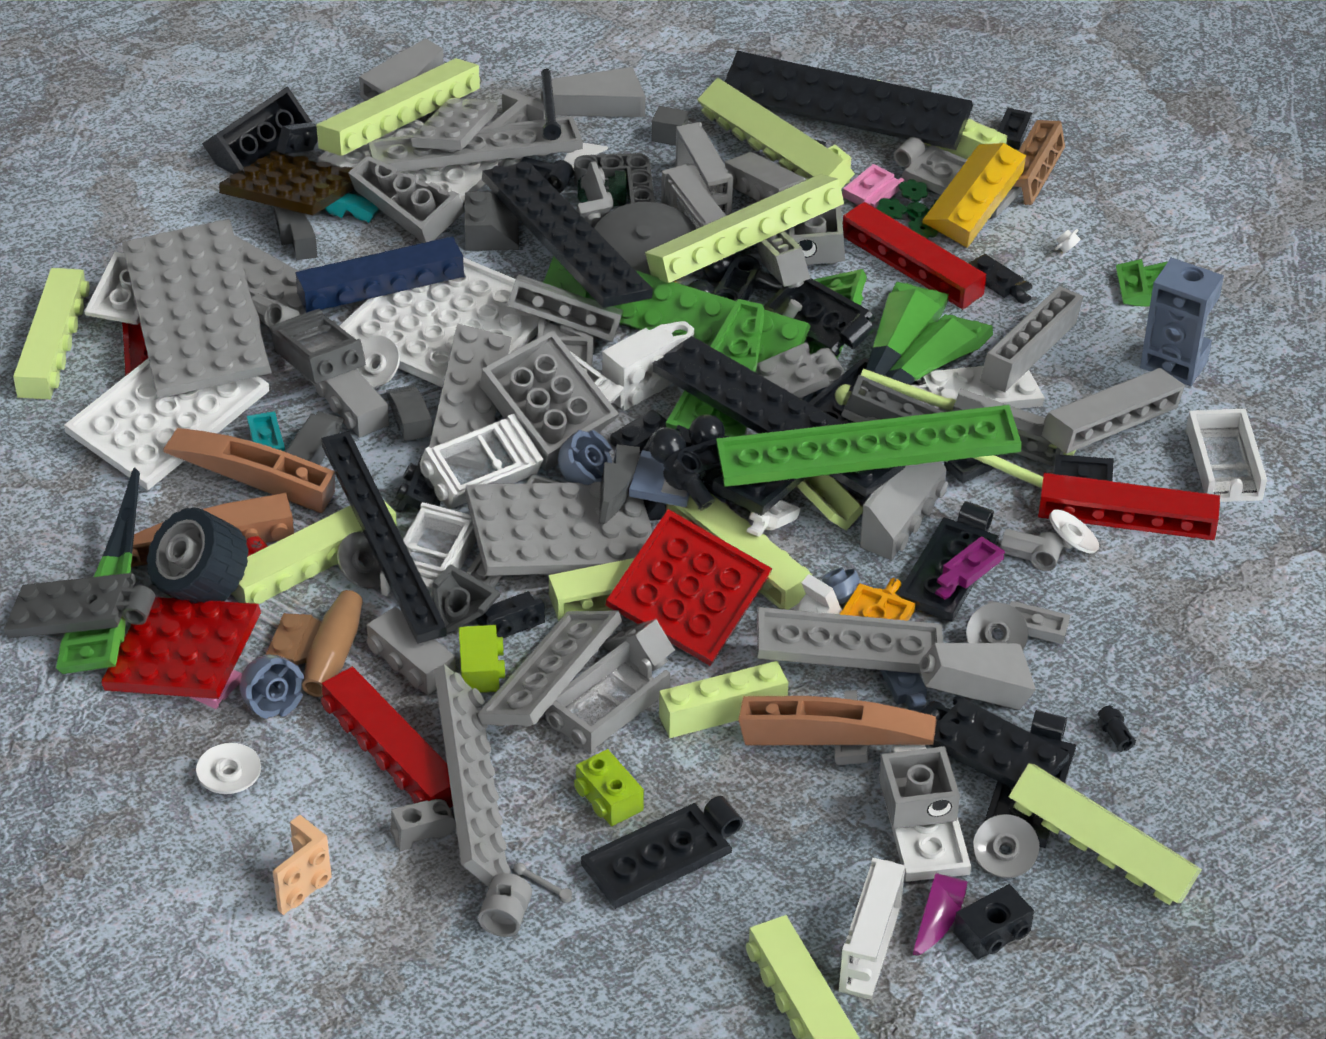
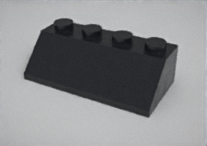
[202,86,312,174]

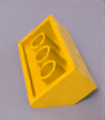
[922,143,1026,248]

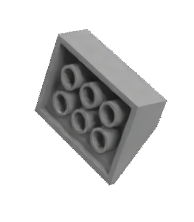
[480,330,619,471]

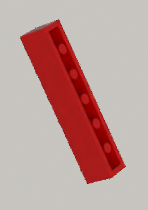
[842,202,986,310]
[1038,473,1220,541]
[321,666,453,808]

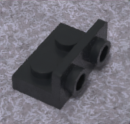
[395,455,441,513]
[474,591,545,638]

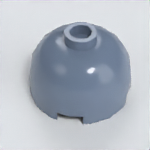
[558,430,612,485]
[240,654,304,719]

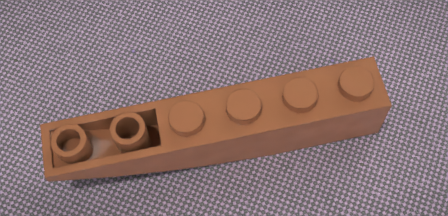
[163,428,335,513]
[131,493,294,567]
[739,696,937,745]

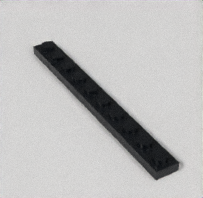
[321,431,447,644]

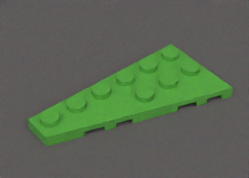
[666,299,765,437]

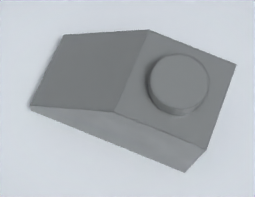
[603,619,675,671]

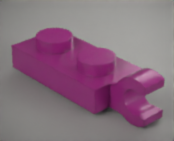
[935,536,1005,600]

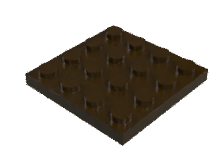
[219,151,354,216]

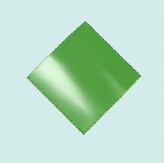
[1116,259,1168,307]

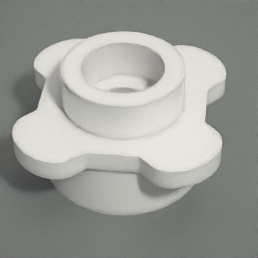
[1054,229,1081,254]

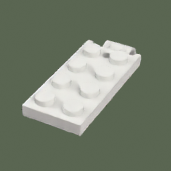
[911,366,1045,412]
[884,745,971,882]

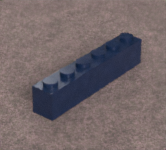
[295,236,464,313]

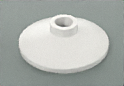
[357,336,400,389]
[1049,510,1099,553]
[196,743,261,794]

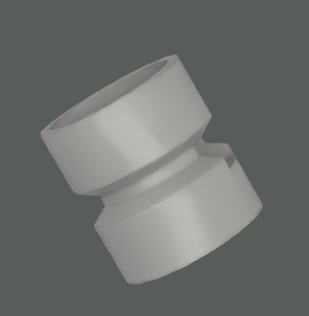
[478,873,532,937]

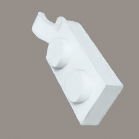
[747,500,801,537]

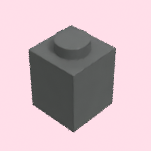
[651,106,692,146]

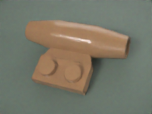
[266,590,363,697]

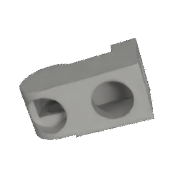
[390,799,456,852]

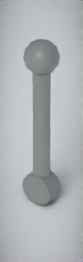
[513,863,572,903]

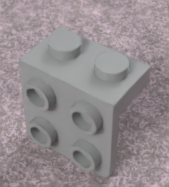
[576,161,613,228]

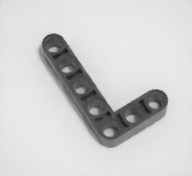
[574,153,655,204]

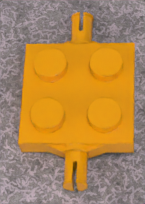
[840,578,915,621]

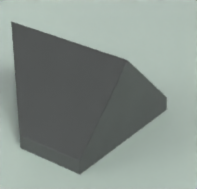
[433,564,501,639]

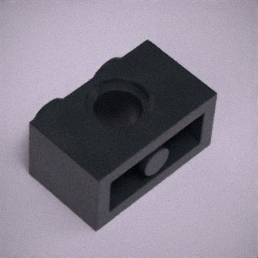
[953,884,1034,960]

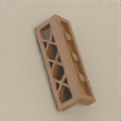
[1013,120,1065,205]

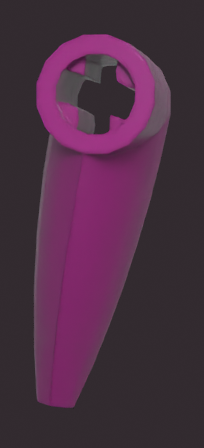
[913,873,968,956]

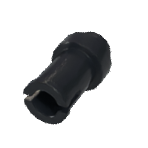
[1098,705,1136,752]

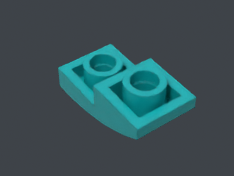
[325,193,379,223]

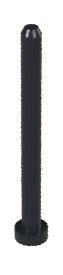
[541,69,561,140]

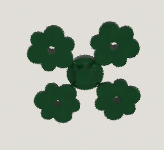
[876,179,938,239]

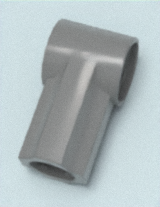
[251,293,300,327]
[1001,529,1064,571]

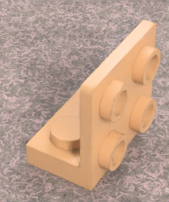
[273,815,332,915]

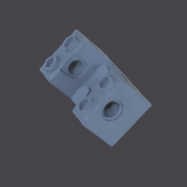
[1140,257,1224,386]

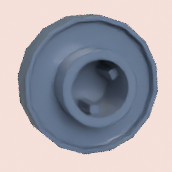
[822,567,860,604]

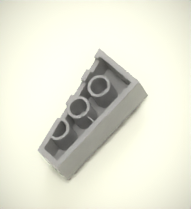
[348,155,465,243]

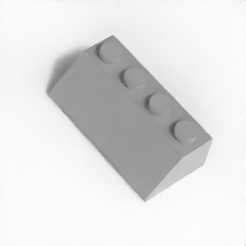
[860,461,948,560]

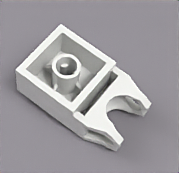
[602,321,694,411]

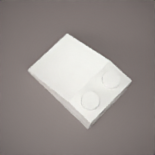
[84,252,140,325]

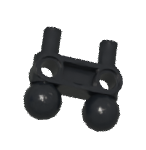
[687,254,783,301]
[649,415,729,511]

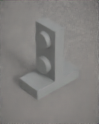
[489,89,545,126]

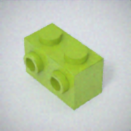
[459,625,505,693]
[574,749,644,827]

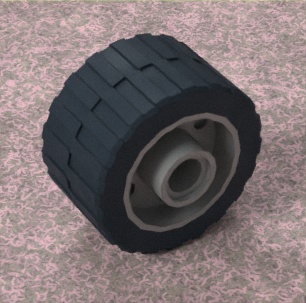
[147,507,248,603]

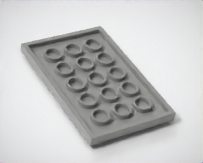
[465,482,653,576]

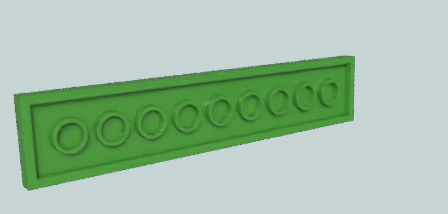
[543,256,810,363]
[716,405,1021,487]

